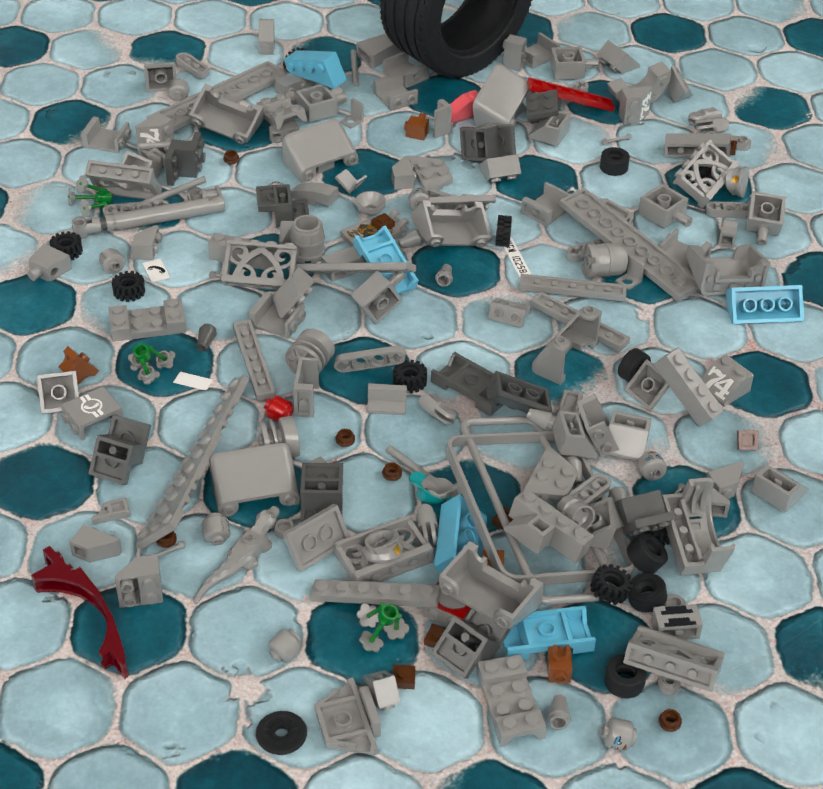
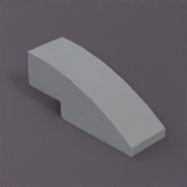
[291,182,338,207]

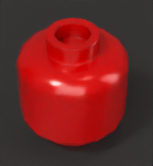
[264,395,294,423]

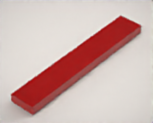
[527,78,615,112]

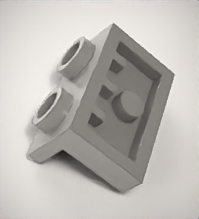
[488,298,531,327]

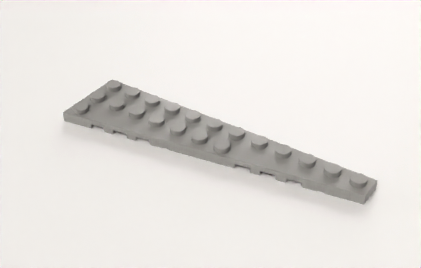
[135,375,249,550]

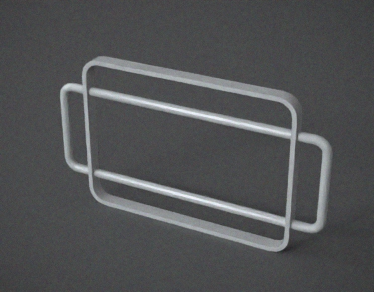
[445,416,635,605]

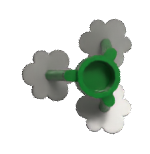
[357,603,409,652]

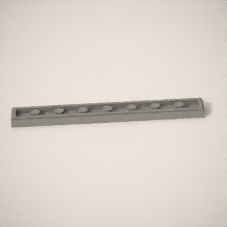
[288,262,416,273]

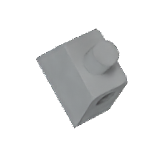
[27,244,72,282]

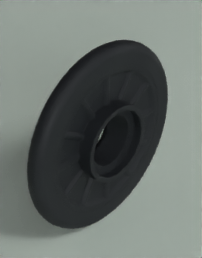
[256,711,307,755]

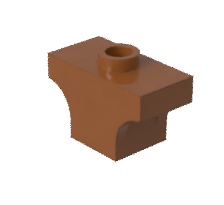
[59,346,99,384]

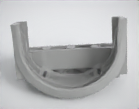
[662,477,735,575]

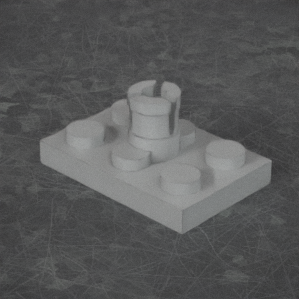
[282,504,349,572]

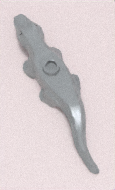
[193,506,280,605]

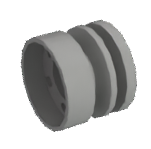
[285,329,335,374]
[257,416,300,457]

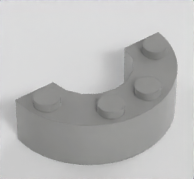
[607,61,671,104]

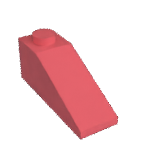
[450,90,479,123]

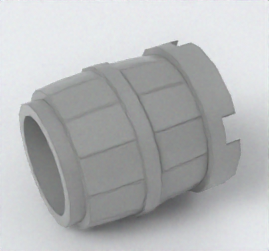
[290,215,325,264]
[581,242,628,278]

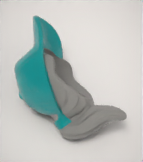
[409,471,468,505]

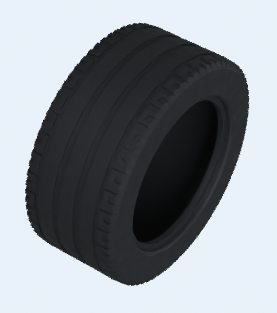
[380,0,532,78]

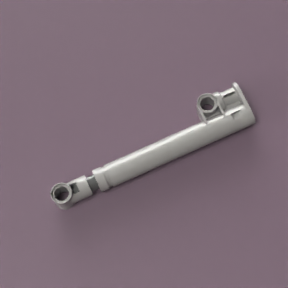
[72,186,225,239]

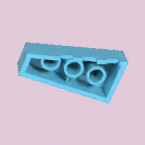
[284,50,347,89]

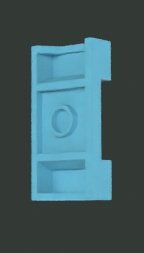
[353,226,419,294]
[502,606,596,660]

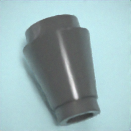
[196,324,217,352]

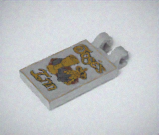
[340,209,409,247]

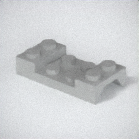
[257,93,307,130]
[108,298,186,342]
[477,654,547,747]

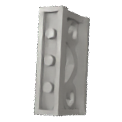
[672,139,740,209]
[84,160,162,200]
[221,238,299,290]
[334,515,433,582]
[623,625,725,692]

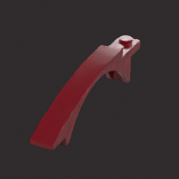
[31,546,129,679]

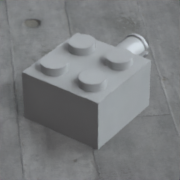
[550,47,598,80]
[296,84,347,122]
[638,184,693,228]
[745,191,786,246]
[351,270,407,324]

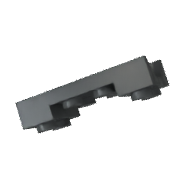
[431,352,503,416]

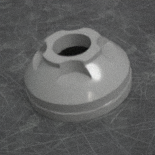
[355,191,386,216]

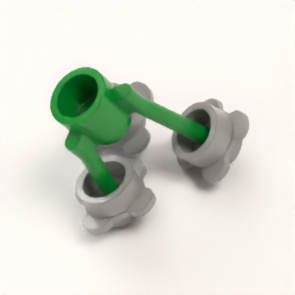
[128,344,175,385]

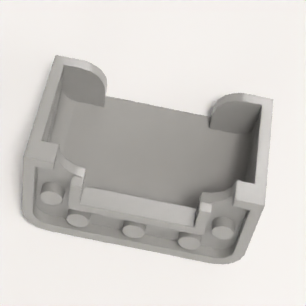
[473,64,535,128]
[189,83,264,144]
[282,119,358,183]
[411,200,492,247]
[686,245,770,296]
[532,306,602,385]
[209,443,300,516]
[439,541,543,629]

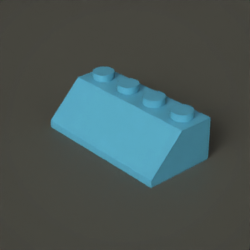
[726,285,804,324]
[434,494,487,573]

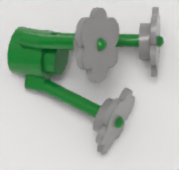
[68,175,112,217]

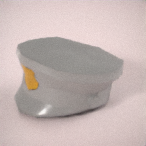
[725,166,749,198]
[362,530,403,563]

